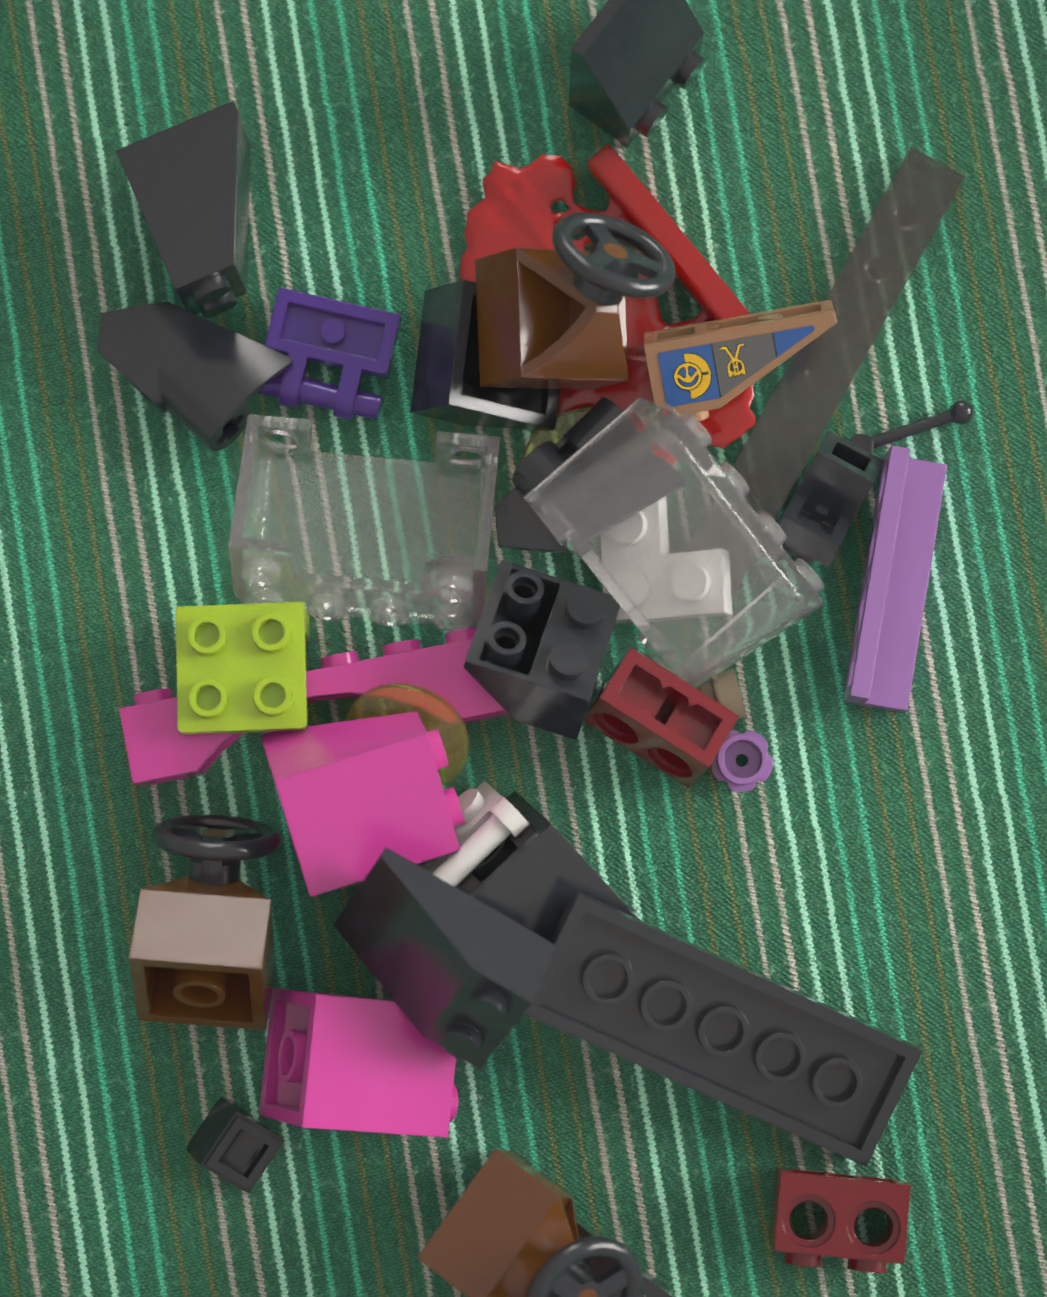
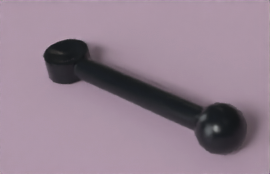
[849,400,974,453]

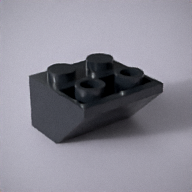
[463,560,623,740]

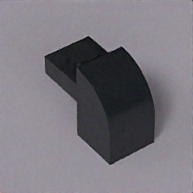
[771,431,884,567]

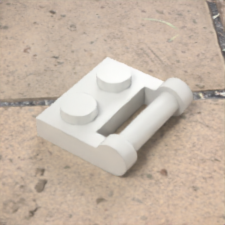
[416,781,530,887]

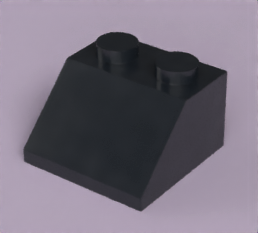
[410,279,560,431]

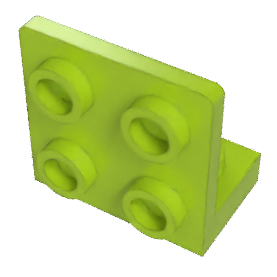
[176,602,310,735]

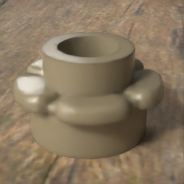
[699,667,747,719]

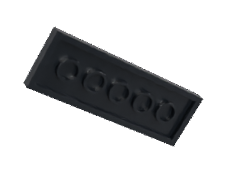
[524,890,922,1167]

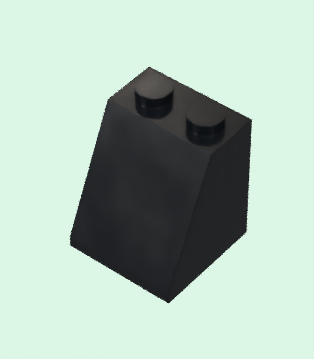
[116,101,251,318]
[456,791,639,942]

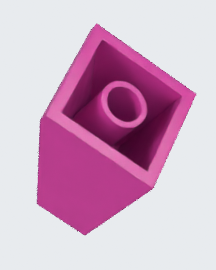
[260,711,465,897]
[259,987,458,1138]

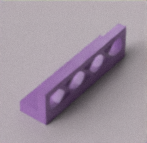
[842,446,947,713]

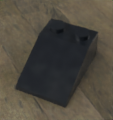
[569,0,705,148]
[334,847,557,1069]

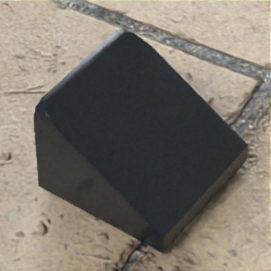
[187,1097,285,1194]

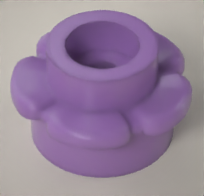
[711,730,773,792]

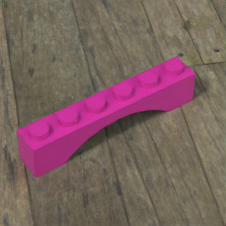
[119,627,509,787]

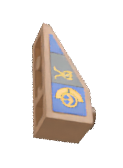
[644,300,837,425]

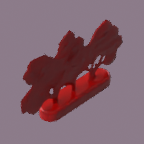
[460,143,756,466]

